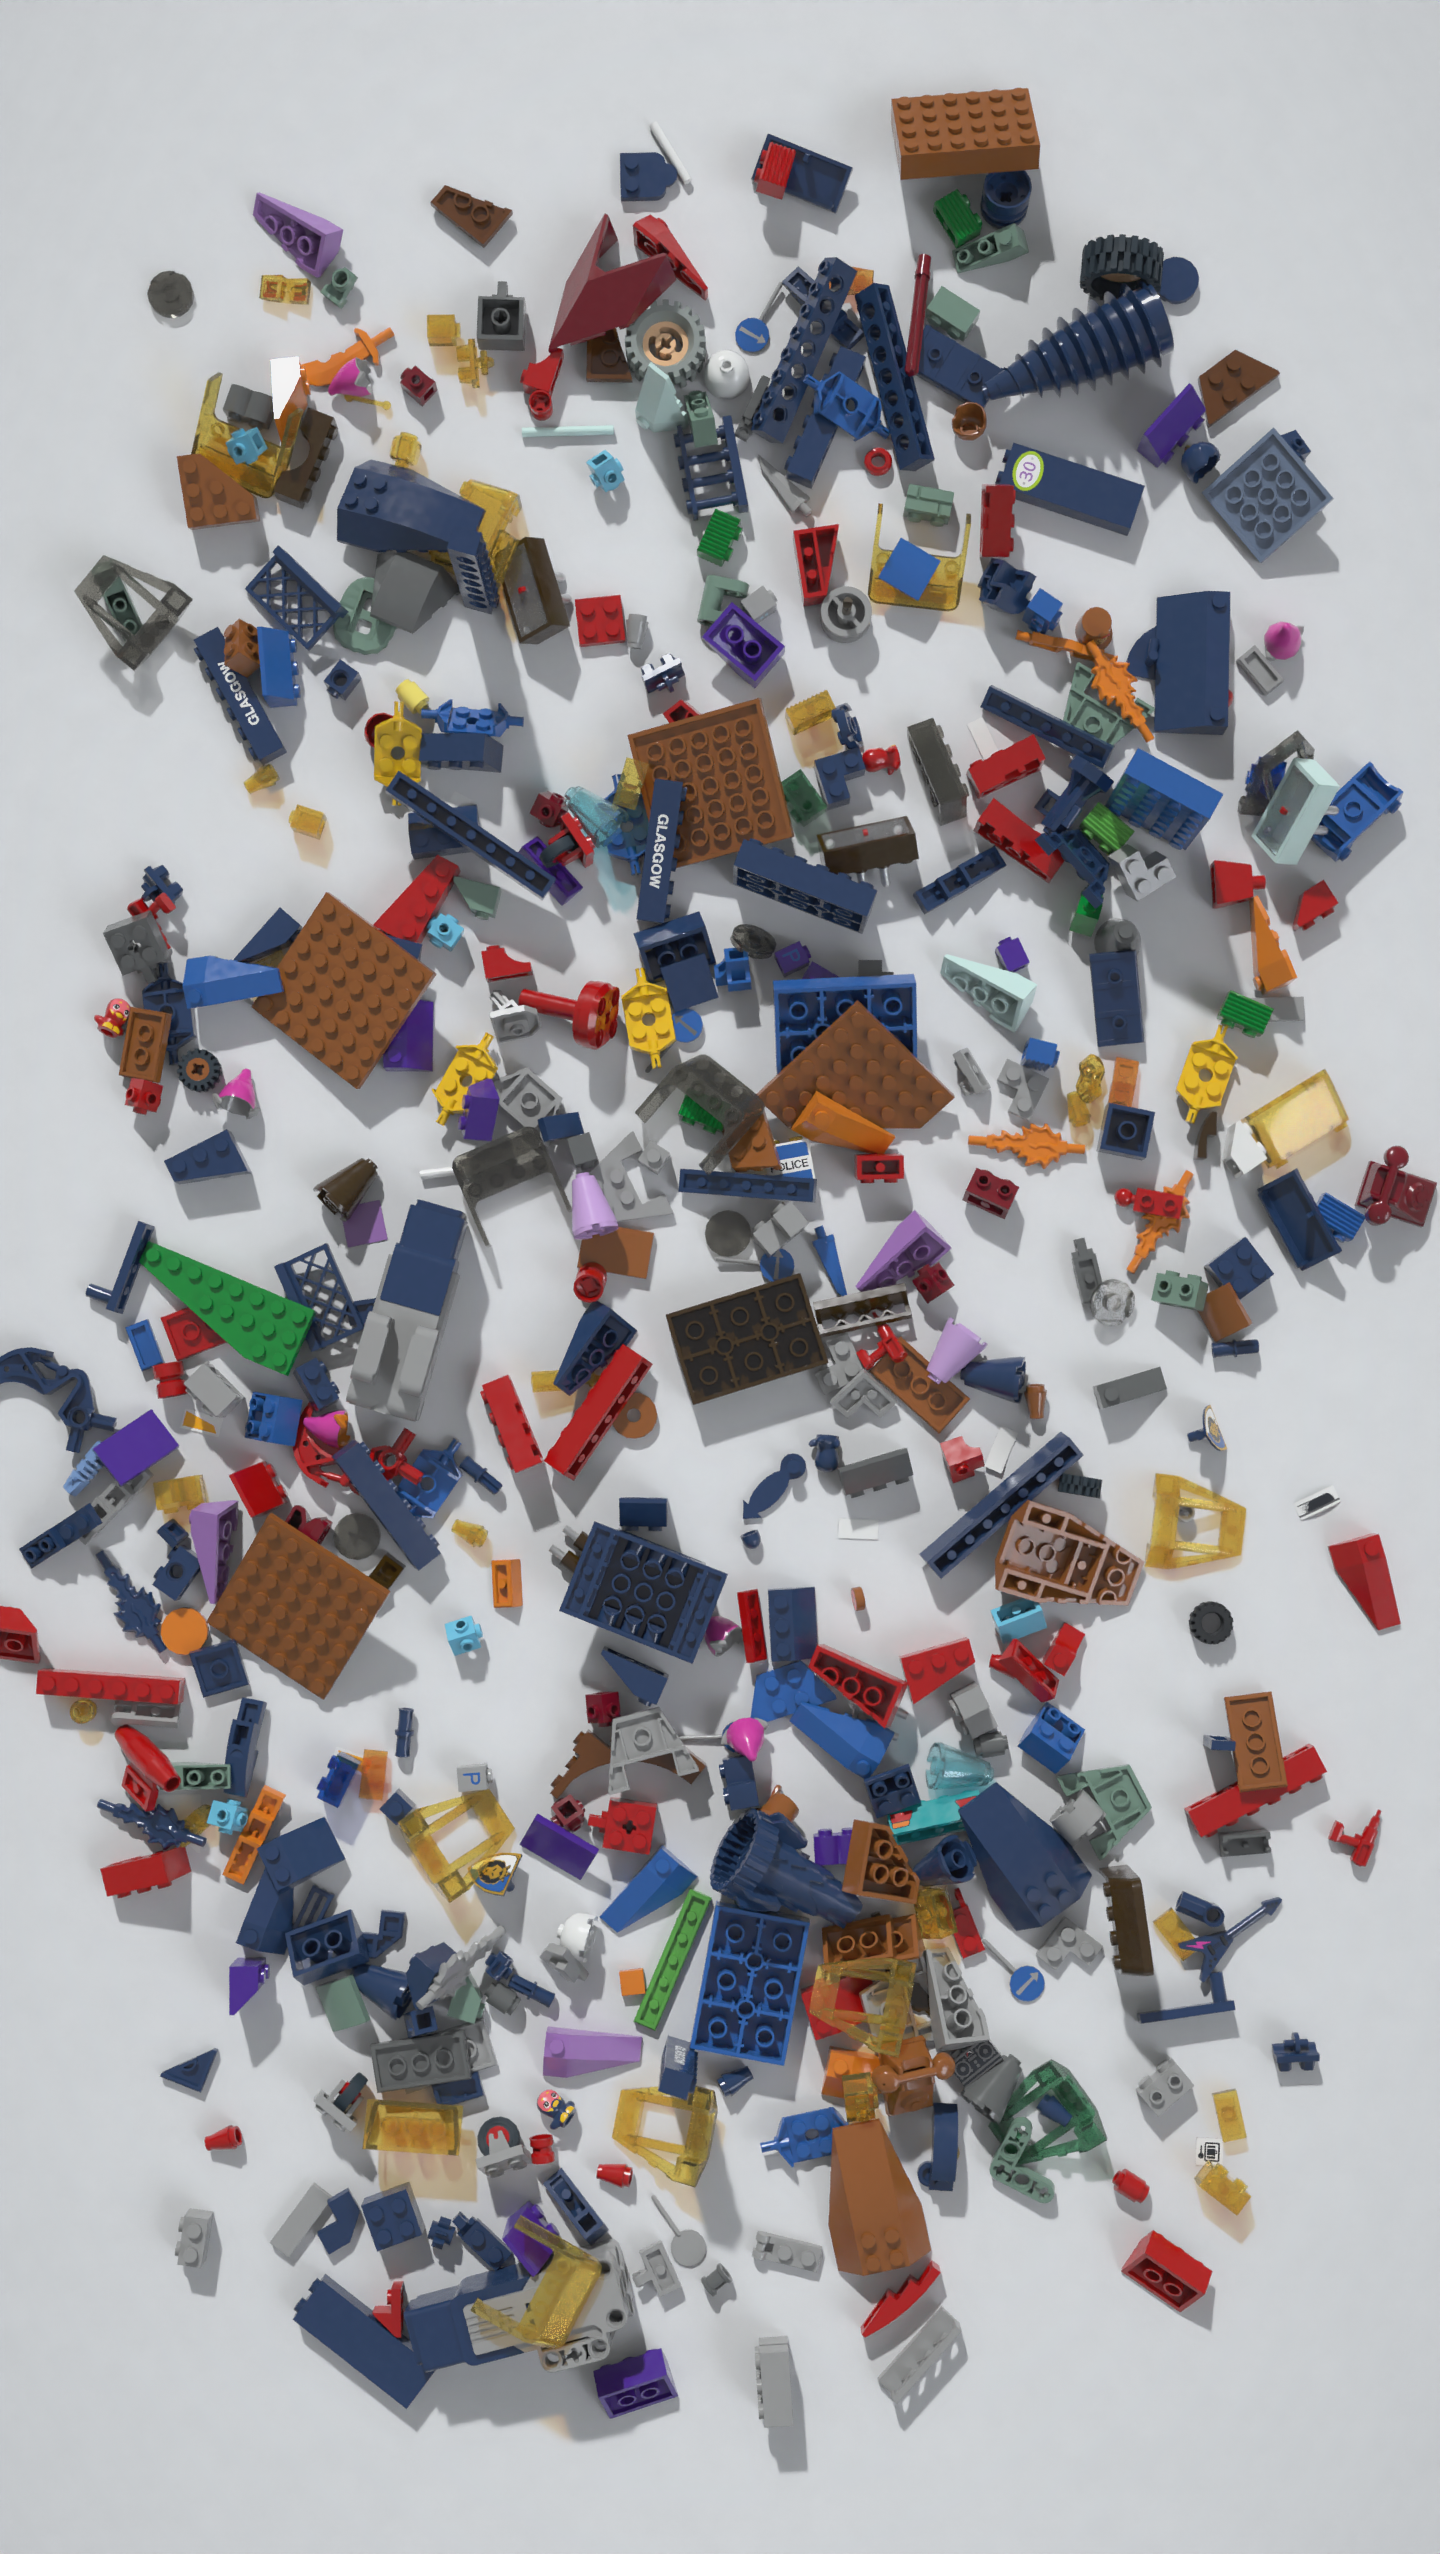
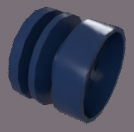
[980,170,1032,229]

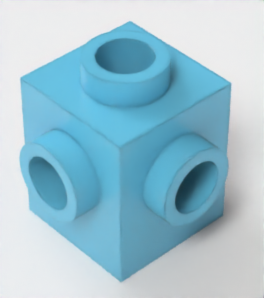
[226,427,268,465]
[586,450,625,492]
[426,913,464,952]
[445,1615,483,1656]
[207,1798,249,1835]

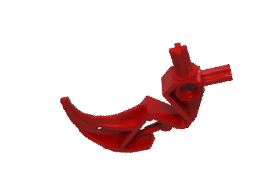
[293,1402,424,1496]

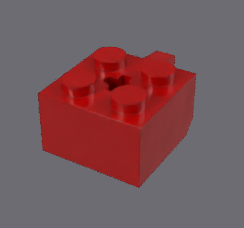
[588,1797,657,1855]

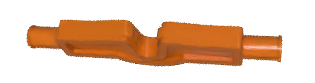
[1015,630,1118,662]

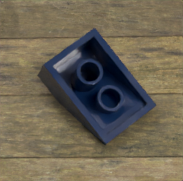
[601,1646,669,1706]
[257,1816,346,1893]

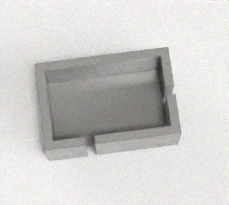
[755,2336,794,2428]

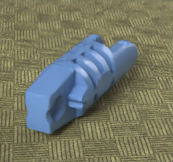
[63,1441,104,1497]

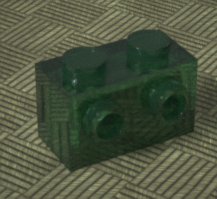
[781,769,827,827]

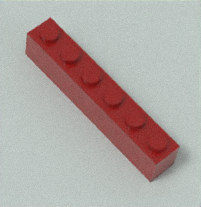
[544,1344,653,1481]
[36,1668,185,1704]
[1184,1744,1327,1838]

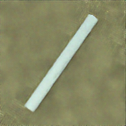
[522,425,614,437]

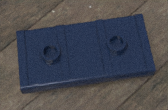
[751,133,853,214]
[916,324,1003,408]
[1089,949,1144,1047]
[1257,1168,1342,1271]

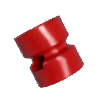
[573,1262,607,1303]
[152,1361,188,1399]

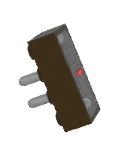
[493,537,572,644]
[816,816,919,887]

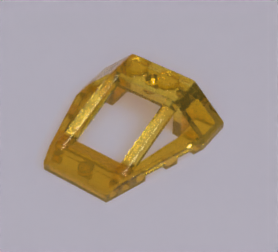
[1144,1473,1246,1570]
[397,1789,515,1903]
[809,1958,917,2058]
[612,2086,718,2187]

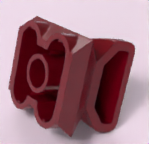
[285,1505,333,1545]

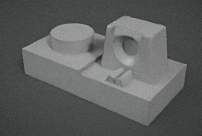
[953,1048,991,1096]

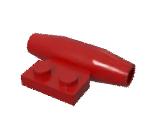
[115,1724,181,1812]

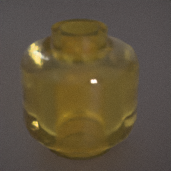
[389,432,422,468]

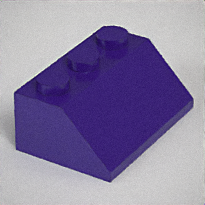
[1137,383,1206,468]
[383,1000,434,1072]
[593,2348,678,2419]

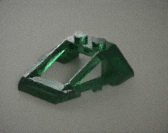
[988,2059,1107,2164]

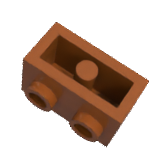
[224,618,260,678]

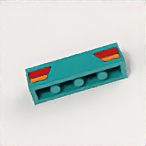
[887,1790,980,1845]

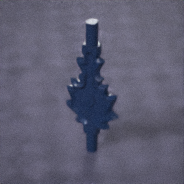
[95,1550,167,1654]
[97,1799,207,1850]

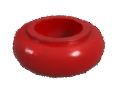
[864,447,892,476]

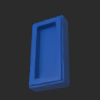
[125,1319,165,1371]

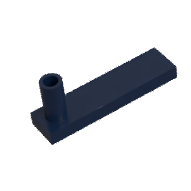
[85,1221,155,1314]
[1137,1972,1236,2024]

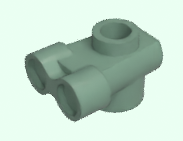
[320,267,358,309]

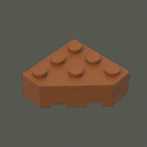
[177,453,260,530]
[842,1819,920,1904]

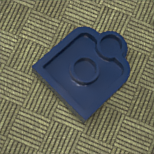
[620,152,677,202]

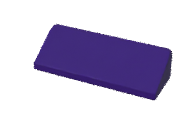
[518,836,583,905]

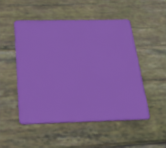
[341,1200,388,1248]

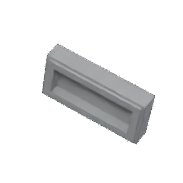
[1236,645,1284,696]

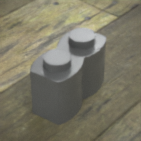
[223,384,274,431]

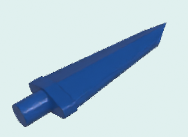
[812,1225,847,1296]

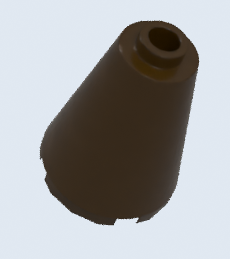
[313,1158,378,1222]

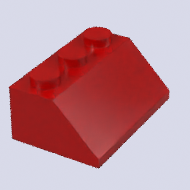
[1121,2230,1213,2313]

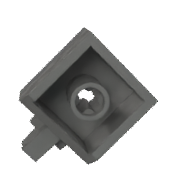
[477,281,526,351]
[103,910,169,984]

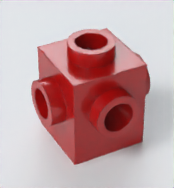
[125,1078,163,1115]

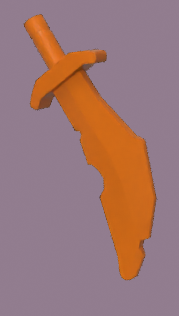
[301,327,395,387]

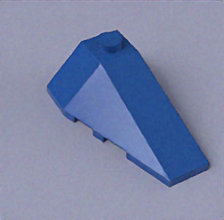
[790,1702,895,1779]

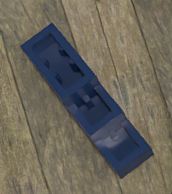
[782,266,864,350]
[913,846,1007,915]

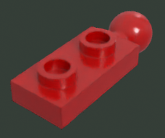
[1114,1188,1184,1220]

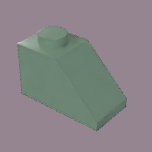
[453,876,501,920]
[447,1970,485,2024]

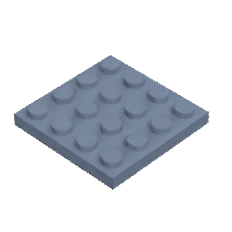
[1202,427,1334,563]

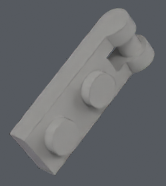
[111,1700,181,1728]
[752,2231,822,2272]

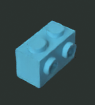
[990,1598,1047,1645]

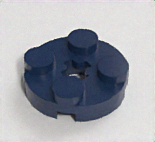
[831,703,862,749]

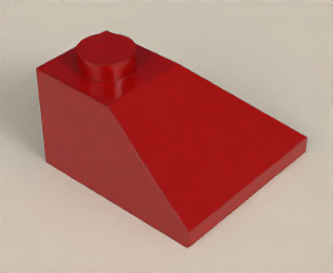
[0,1606,40,1664]

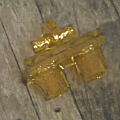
[456,339,494,388]

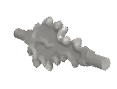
[416,1926,506,2010]

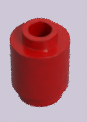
[1112,2169,1150,2203]

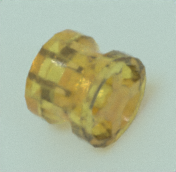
[70,1698,97,1724]

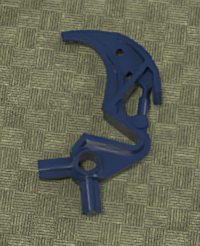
[0,1347,117,1453]

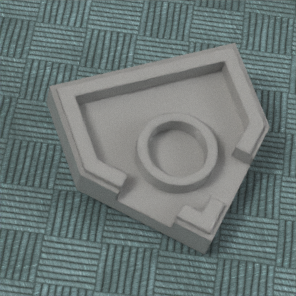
[540,1943,589,1983]

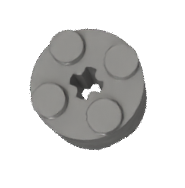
[1049,1789,1107,1847]

